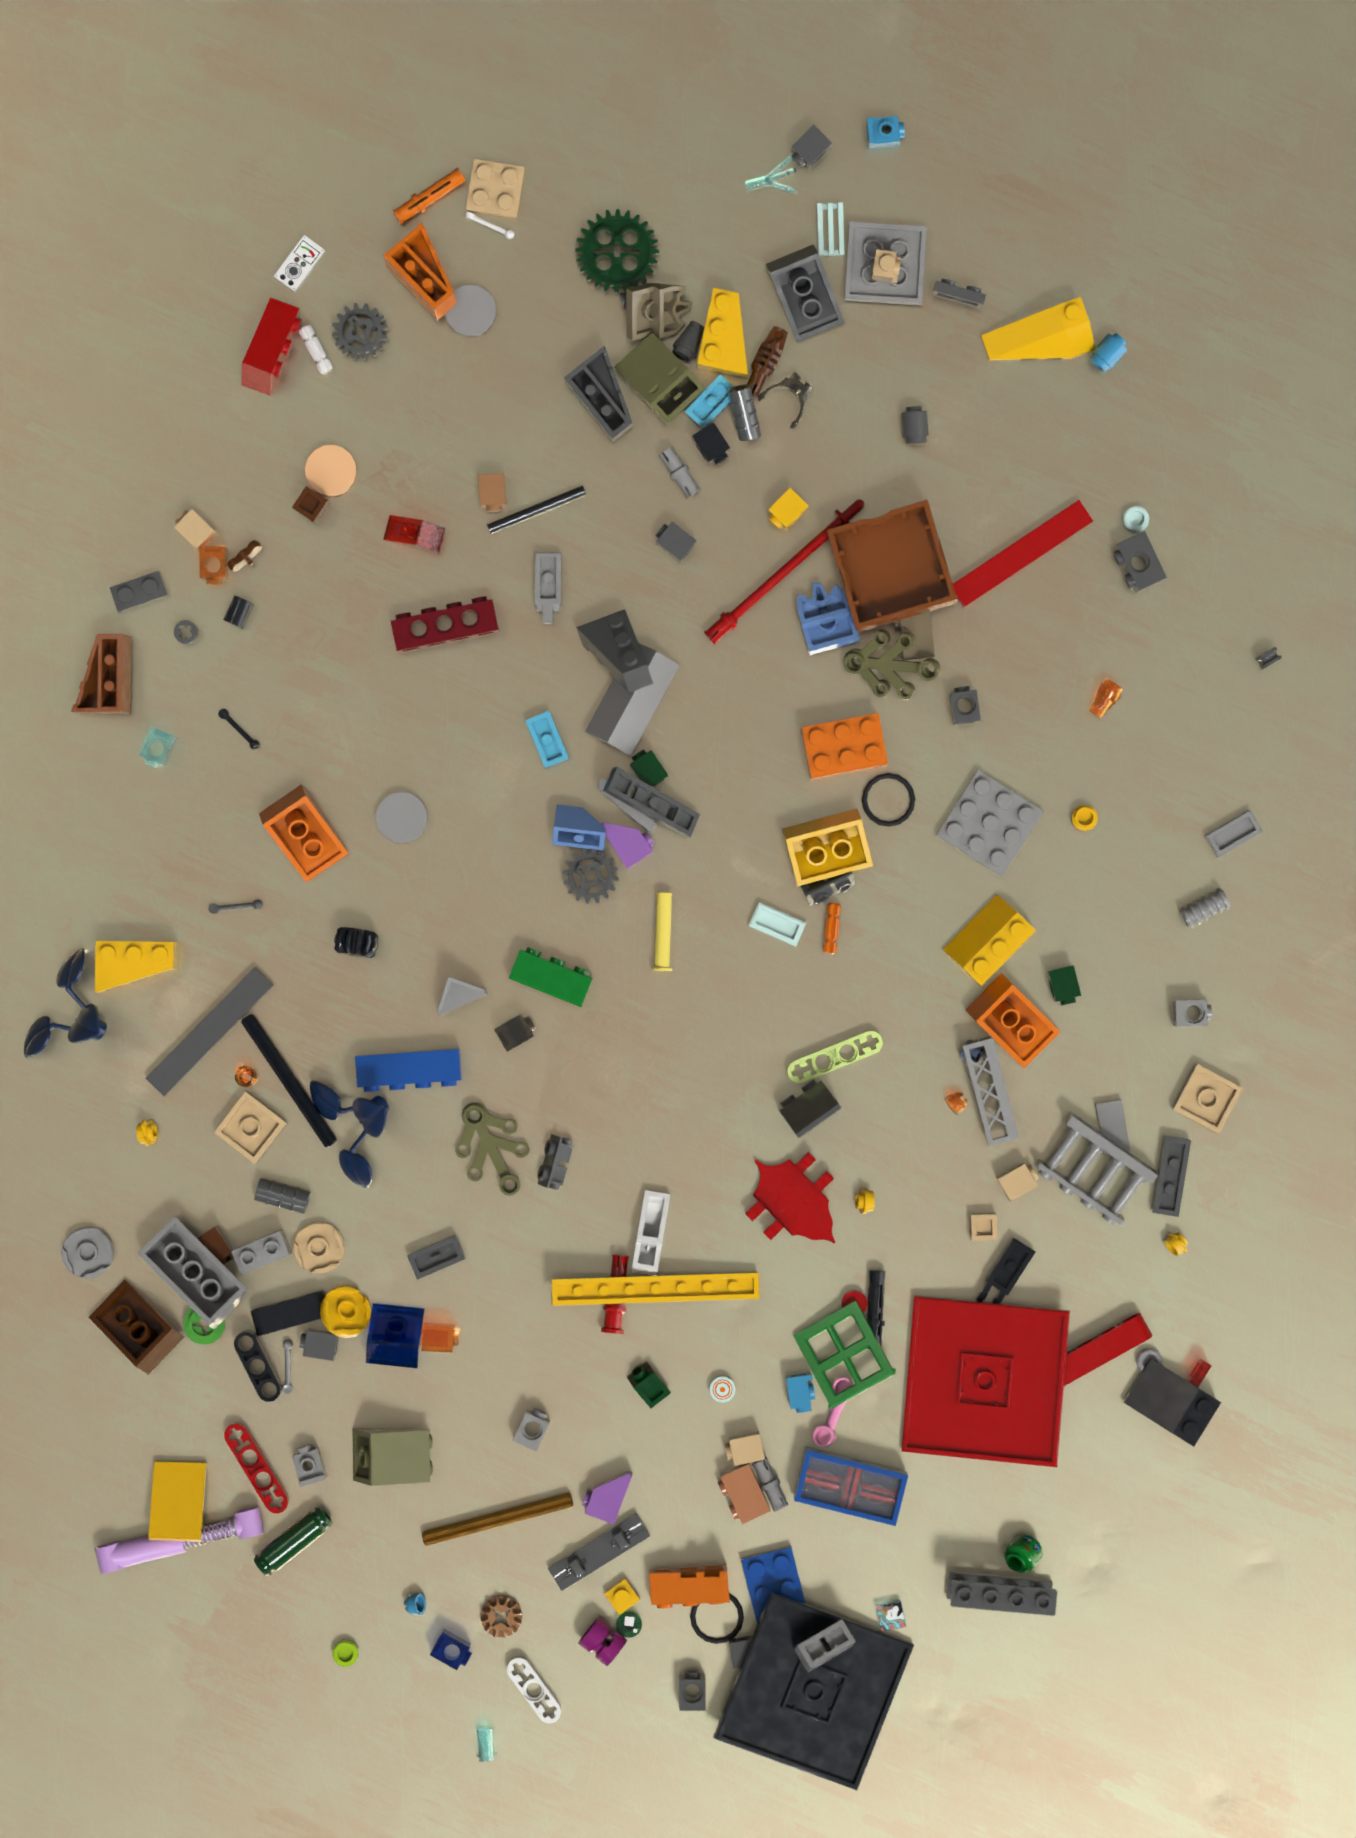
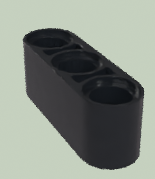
[250,1291,324,1336]
[234,1330,283,1402]

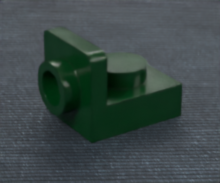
[627,1362,671,1409]

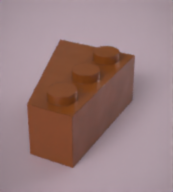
[71,634,131,714]

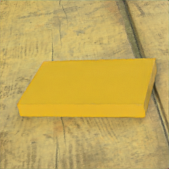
[148,1461,207,1542]

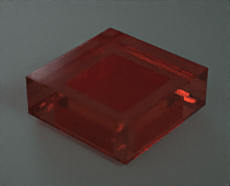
[1187,1359,1212,1387]

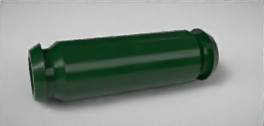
[254,1507,333,1576]

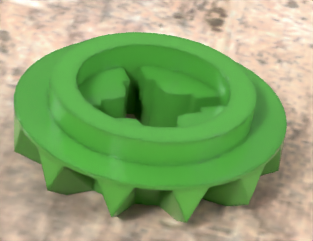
[183,1308,225,1345]

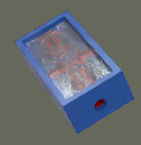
[793,1447,908,1526]

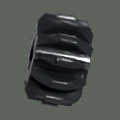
[334,927,379,958]

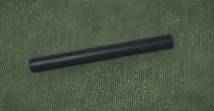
[241,1014,337,1148]

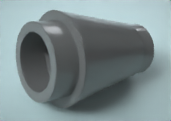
[672,321,704,362]

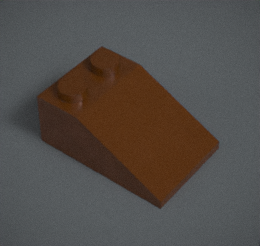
[89,1279,184,1375]

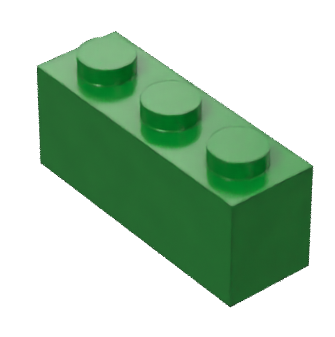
[508,947,593,1007]

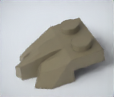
[626,283,693,341]

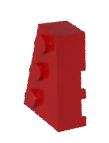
[241,297,302,396]

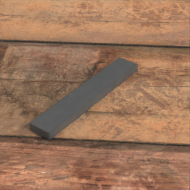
[145,967,274,1096]

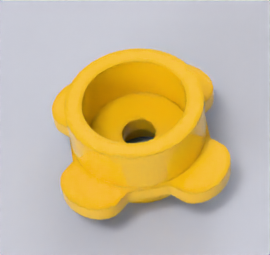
[136,1119,158,1146]

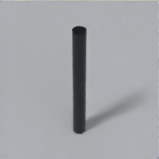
[487,485,586,534]

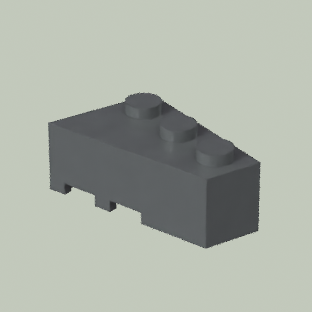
[564,346,633,443]
[576,609,653,693]

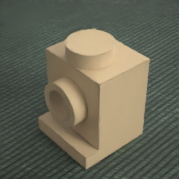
[871,249,901,284]

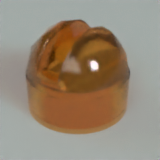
[235,1066,258,1087]
[945,1092,967,1115]

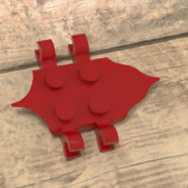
[745,1152,835,1243]

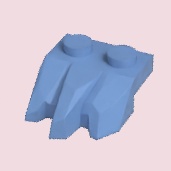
[797,583,860,655]

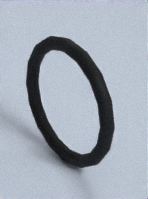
[862,773,915,827]
[690,1593,744,1644]

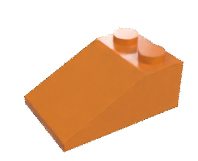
[259,784,349,882]
[965,974,1060,1068]

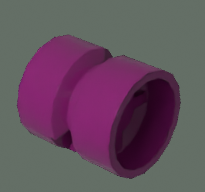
[578,1617,627,1666]

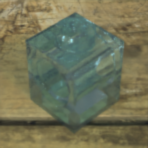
[139,727,178,769]

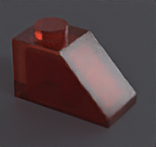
[383,515,445,553]

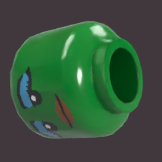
[1004,1534,1043,1573]

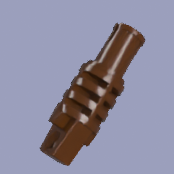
[747,326,788,397]

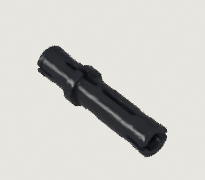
[867,1270,886,1349]

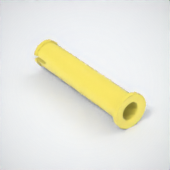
[652,892,673,971]

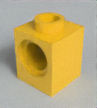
[768,488,809,530]

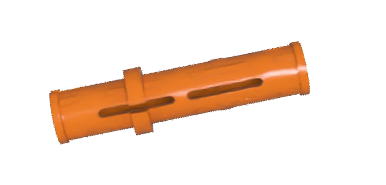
[392,168,466,224]

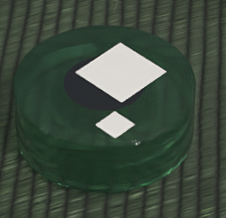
[616,1610,642,1638]

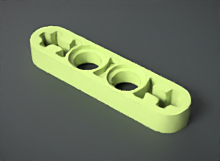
[787,1031,883,1083]

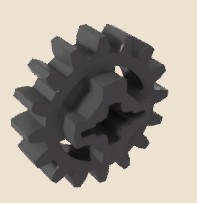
[332,303,388,360]
[563,848,619,904]

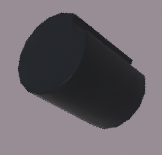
[223,595,255,629]

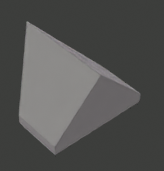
[437,977,487,1016]

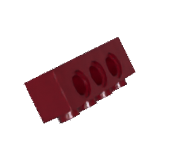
[391,596,500,653]

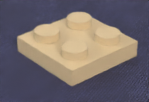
[466,159,525,219]
[1172,1064,1243,1134]
[214,1091,287,1164]

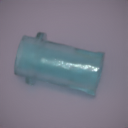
[476,1728,497,1762]

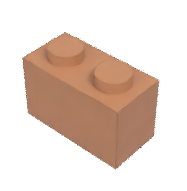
[718,1463,771,1524]

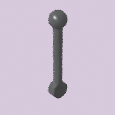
[209,899,263,914]

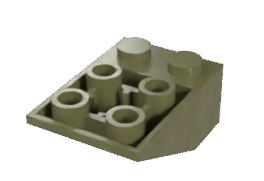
[614,333,706,425]

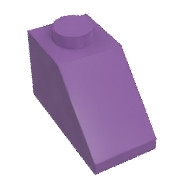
[601,822,655,869]
[582,1471,632,1525]

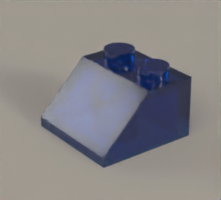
[366,1303,425,1369]

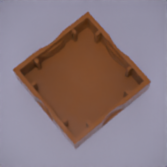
[827,500,958,633]

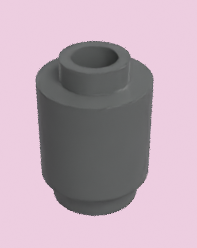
[901,406,929,444]

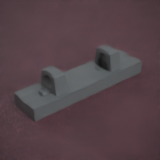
[603,767,700,838]
[548,1513,650,1591]

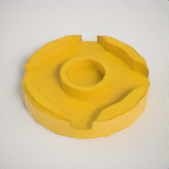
[320,1286,371,1338]

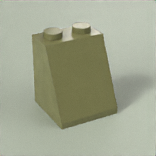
[353,1428,433,1486]

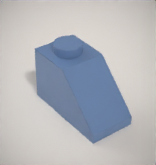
[552,804,606,851]

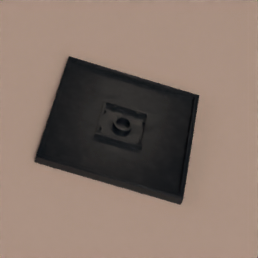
[713,1591,914,1790]

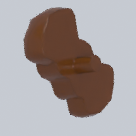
[227,540,262,572]

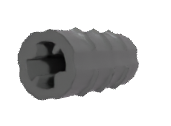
[728,384,761,441]
[254,1178,311,1214]

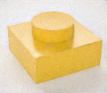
[604,1578,640,1615]

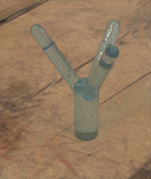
[745,156,797,194]

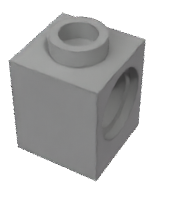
[1173,999,1212,1027]
[513,1408,550,1451]

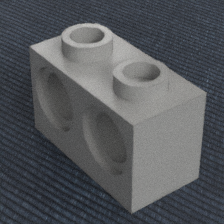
[231,1230,292,1275]
[795,1619,856,1672]

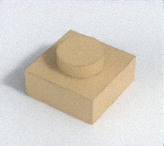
[970,1214,998,1241]

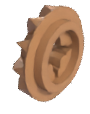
[481,1596,522,1638]

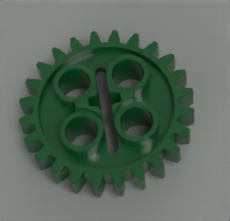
[575,209,659,294]

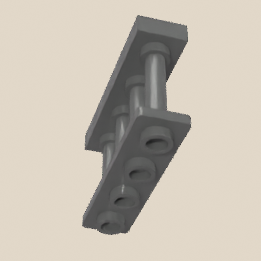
[946,1572,1057,1616]

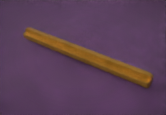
[422,1493,573,1546]

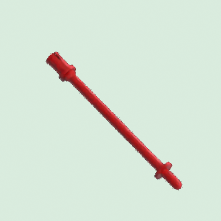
[704,499,864,645]

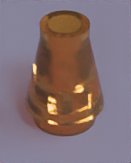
[1089,678,1124,718]

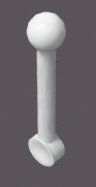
[464,211,515,239]

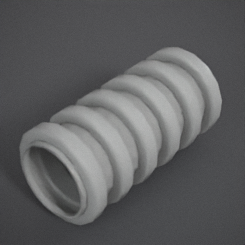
[1180,888,1230,929]

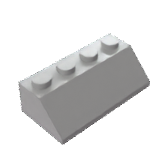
[138,1216,248,1330]

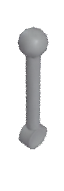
[283,1339,293,1394]

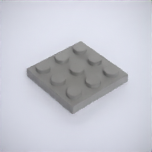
[844,222,927,305]
[936,770,1044,877]

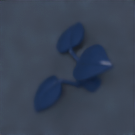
[24,948,107,1058]
[310,1080,389,1189]

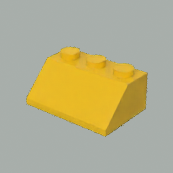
[782,809,873,886]
[942,895,1036,986]

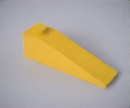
[981,297,1095,360]

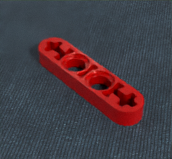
[224,1422,289,1514]

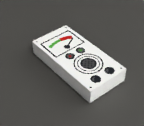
[274,235,326,293]

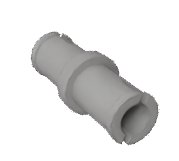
[658,446,701,498]
[752,1457,789,1512]

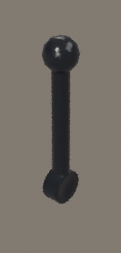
[218,709,260,750]

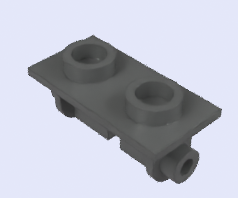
[801,872,856,906]
[537,1134,573,1190]

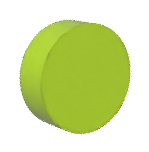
[332,1639,359,1667]

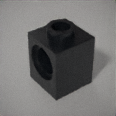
[692,422,730,465]

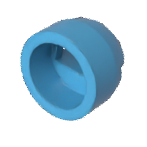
[404,1594,426,1615]

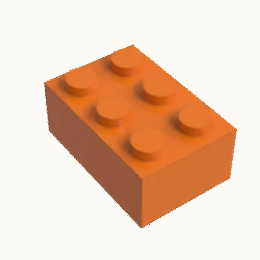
[801,713,888,780]

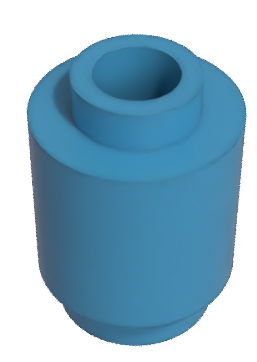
[1089,333,1127,372]

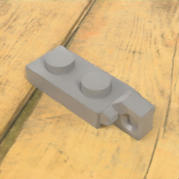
[535,552,561,625]

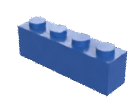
[355,1049,462,1092]

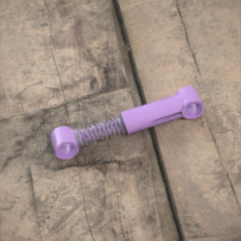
[94,1507,264,1574]

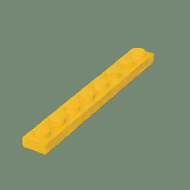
[551,1272,759,1306]

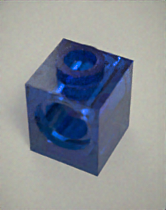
[430,1629,472,1670]

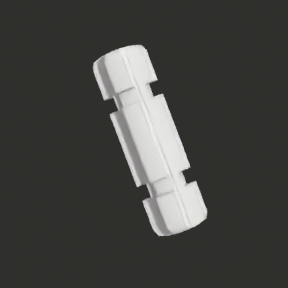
[299,325,333,374]

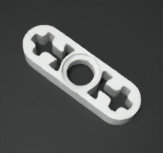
[507,1656,561,1723]

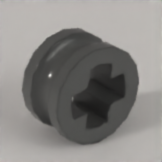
[174,620,198,645]
[1256,647,1282,669]

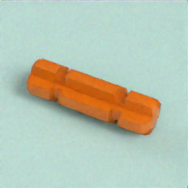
[823,903,841,954]

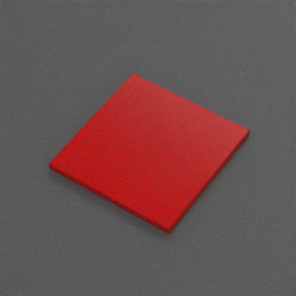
[901,1296,1070,1467]

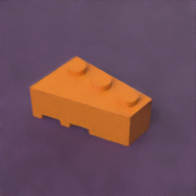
[383,223,457,321]
[649,1564,730,1608]

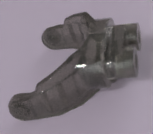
[758,372,813,429]

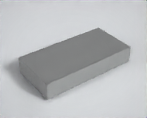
[1204,809,1263,858]
[1095,1100,1130,1155]

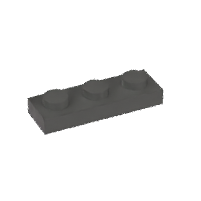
[1152,1135,1191,1217]

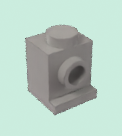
[292,1445,327,1487]

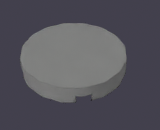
[445,284,496,337]
[376,792,427,843]
[61,1226,114,1279]

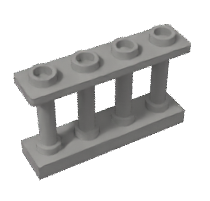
[1036,1113,1158,1226]

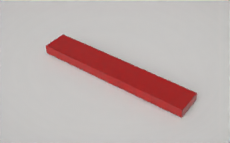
[953,500,1093,608]

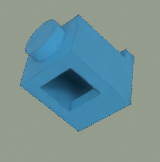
[866,116,905,148]
[786,1372,815,1413]

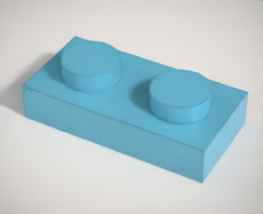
[685,374,734,429]
[525,711,569,769]

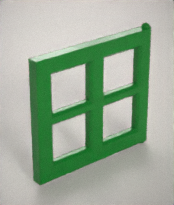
[794,1301,896,1409]

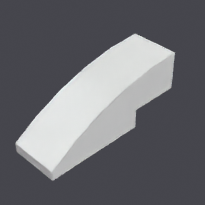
[631,1190,671,1276]

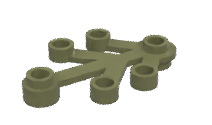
[844,629,941,699]
[455,1102,529,1196]

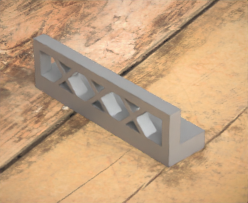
[962,1036,1019,1146]

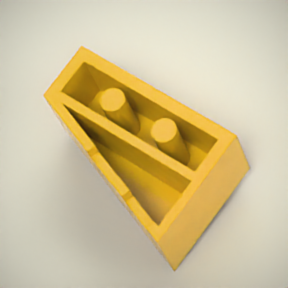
[697,288,748,379]
[95,941,177,993]

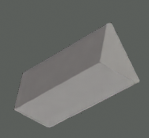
[585,643,680,756]

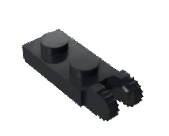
[976,1237,1035,1304]

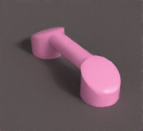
[813,1378,854,1447]

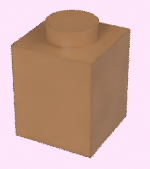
[478,473,507,512]

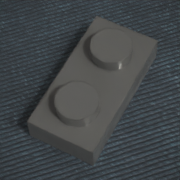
[932,279,986,309]
[110,571,168,613]
[407,1235,465,1280]

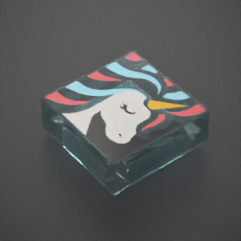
[876,1600,906,1632]

